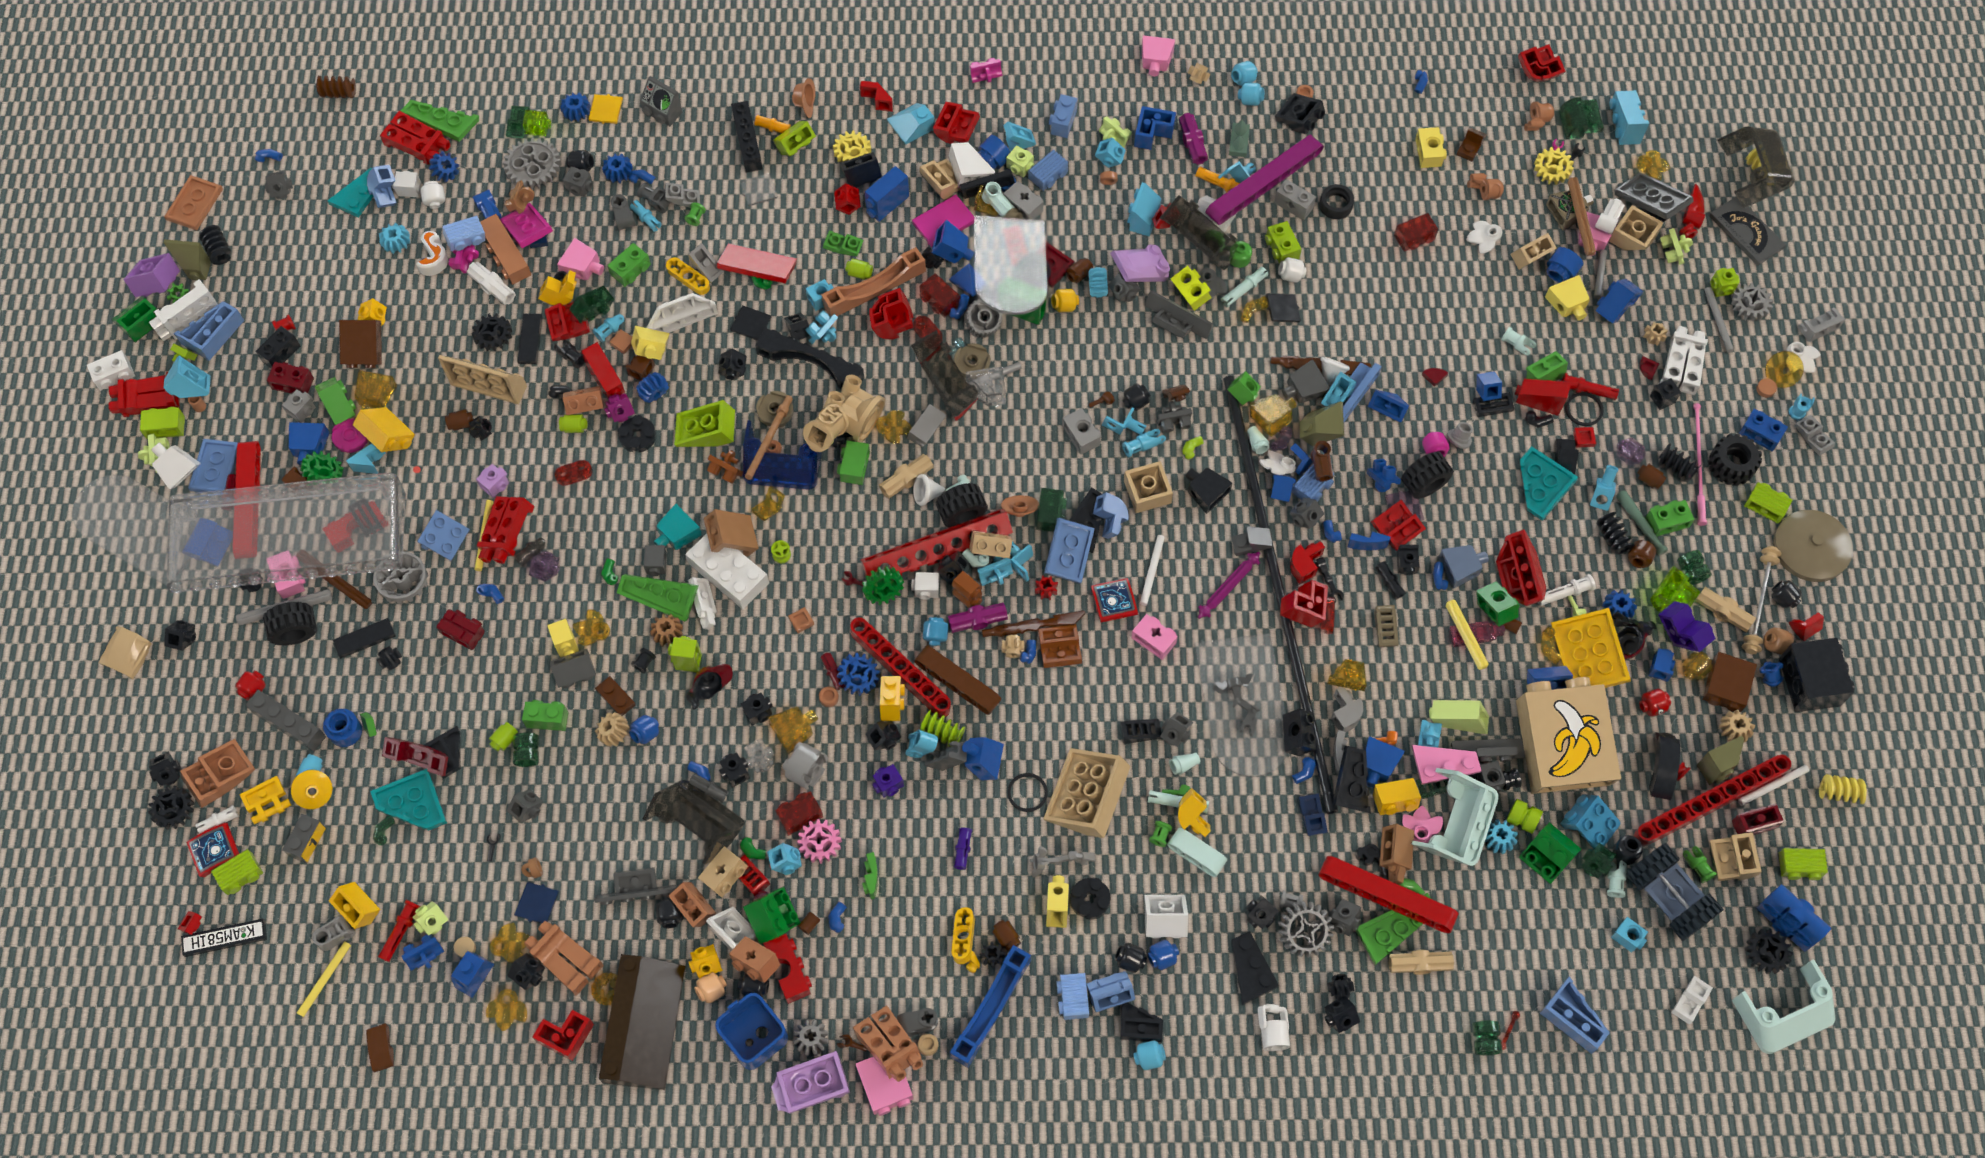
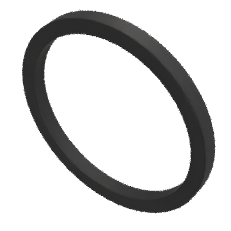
[1566,392,1604,426]
[1008,773,1048,812]

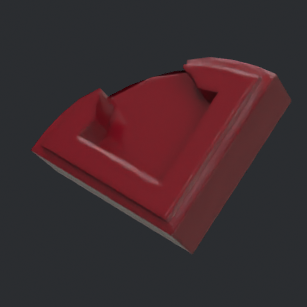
[1640,356,1660,381]
[1422,368,1448,387]

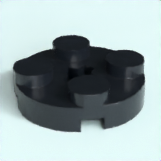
[618,415,656,452]
[1070,878,1111,920]

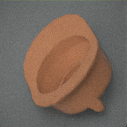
[792,78,815,118]

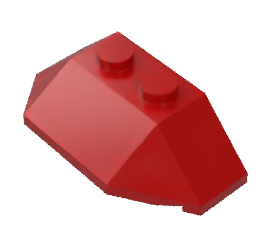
[1496,529,1546,606]

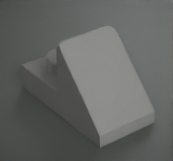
[688,243,724,283]

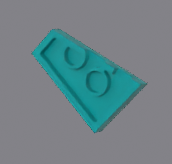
[327,168,374,218]

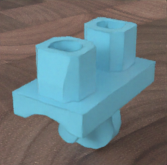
[805,310,838,344]
[977,556,1013,586]
[1418,720,1442,748]

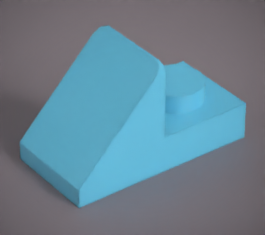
[1003,122,1036,151]
[1321,372,1356,406]
[346,443,386,474]

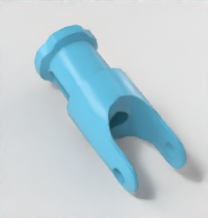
[1122,429,1166,458]

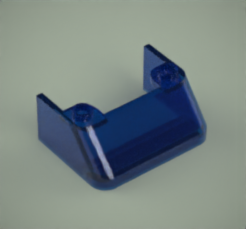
[743,420,822,490]

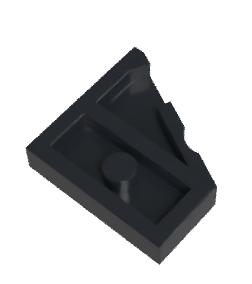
[424,726,461,779]
[1120,1002,1163,1042]

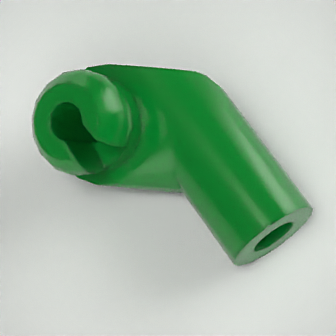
[751,276,772,290]
[601,559,618,585]
[740,837,767,860]

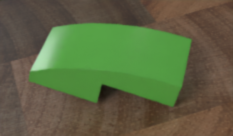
[822,230,864,256]
[862,852,878,900]

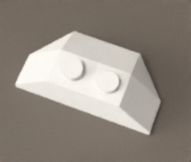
[647,293,718,333]

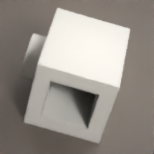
[392,171,421,197]
[911,572,939,600]

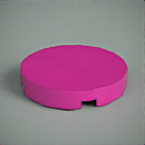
[331,418,368,453]

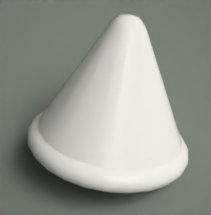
[1321,357,1350,387]
[913,474,946,506]

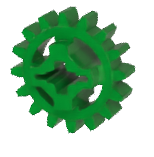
[300,451,344,487]
[862,566,904,605]

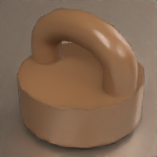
[521,857,543,879]

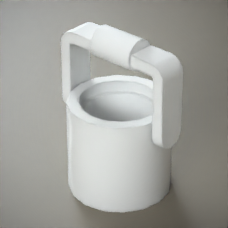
[1258,1004,1290,1051]

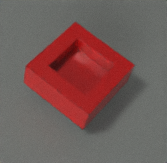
[1573,427,1596,448]
[178,911,202,935]

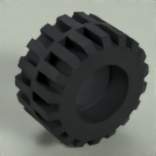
[1708,434,1762,486]
[1401,451,1454,499]
[936,483,988,528]
[263,602,317,646]

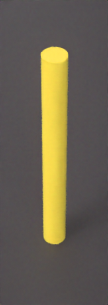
[474,500,494,571]
[297,941,351,1017]

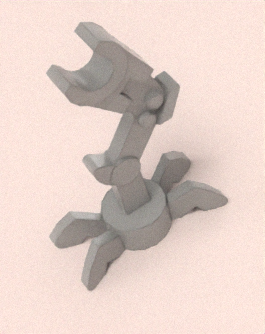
[1030,846,1096,877]

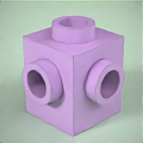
[476,464,509,498]

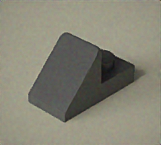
[1232,527,1273,556]

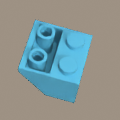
[1127,182,1161,237]

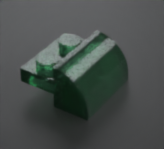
[1559,97,1604,139]

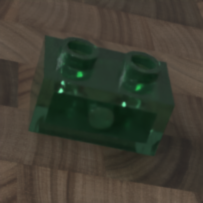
[569,285,615,323]
[1036,488,1067,532]

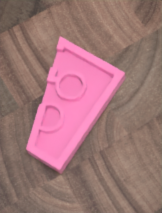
[1411,745,1481,785]

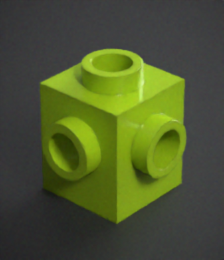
[1710,268,1740,297]

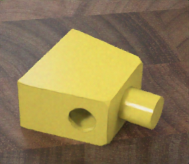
[1545,275,1589,321]
[631,326,669,360]
[1046,875,1069,928]

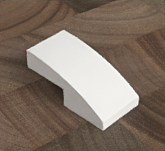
[1671,976,1713,1025]

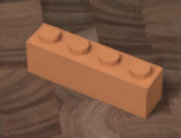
[480,214,531,285]

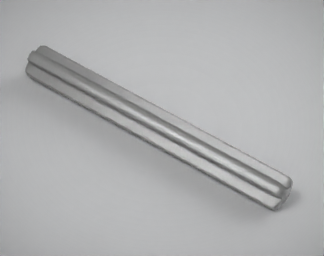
[236,589,332,625]

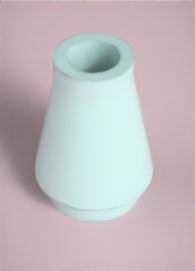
[1247,426,1269,454]
[1169,752,1200,775]

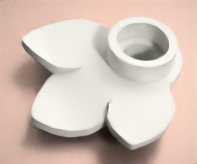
[1466,221,1502,254]
[1786,342,1821,373]
[1259,450,1296,475]

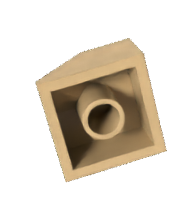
[1609,205,1663,250]
[1124,461,1173,513]

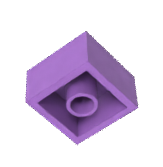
[123,253,180,297]

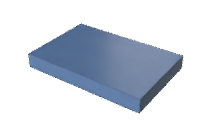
[188,439,238,495]
[1044,518,1095,584]

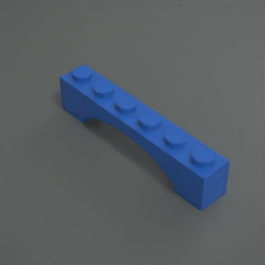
[950,945,1031,1068]

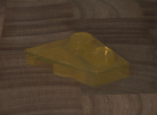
[1327,659,1367,691]

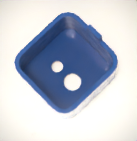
[715,993,788,1070]

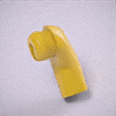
[959,946,980,973]

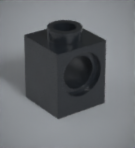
[1650,378,1681,410]

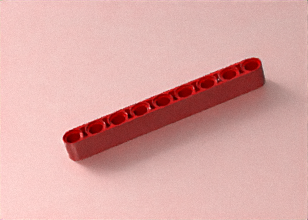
[1633,754,1791,847]

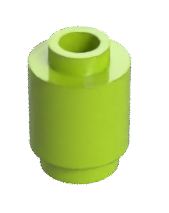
[845,258,873,280]
[559,414,588,433]
[489,722,518,752]

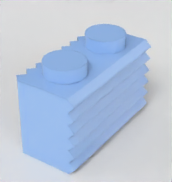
[442,216,485,251]
[1056,973,1089,1020]

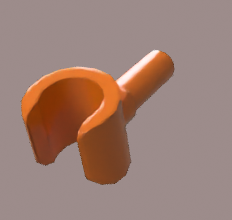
[1375,731,1398,745]

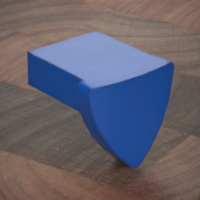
[1290,443,1314,476]
[1271,474,1296,502]

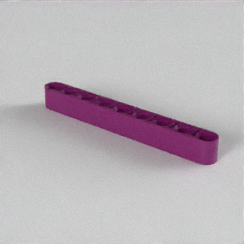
[1205,134,1324,225]

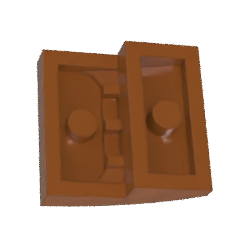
[1038,624,1082,668]

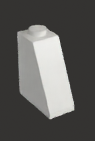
[948,142,995,187]

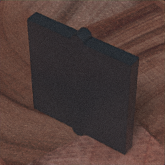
[1266,293,1301,322]
[730,305,772,341]

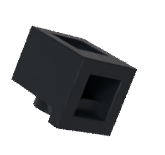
[1396,545,1420,575]

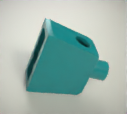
[654,504,702,550]

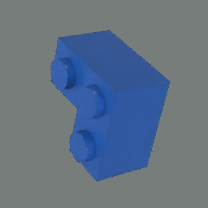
[1134,106,1176,150]
[1595,279,1644,324]

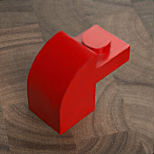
[1290,541,1325,585]

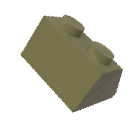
[1697,736,1744,786]

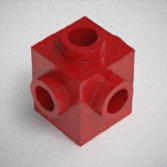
[834,183,861,215]

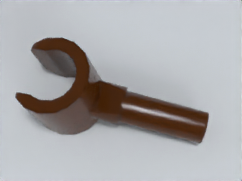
[1088,391,1115,408]
[837,1034,867,1052]

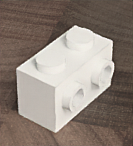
[87,350,135,391]

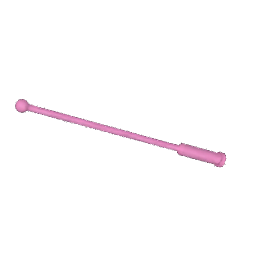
[1693,403,1707,526]

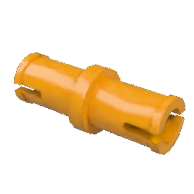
[754,115,791,133]

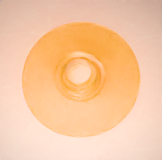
[1765,351,1804,388]

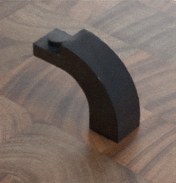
[1649,732,1680,800]

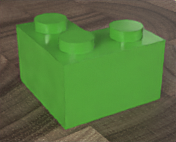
[315,377,357,425]

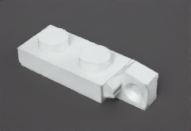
[688,577,717,630]

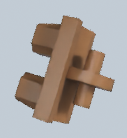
[504,180,535,214]

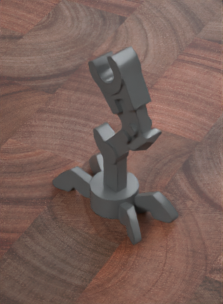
[1213,673,1260,736]

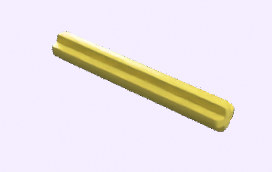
[1446,600,1489,670]

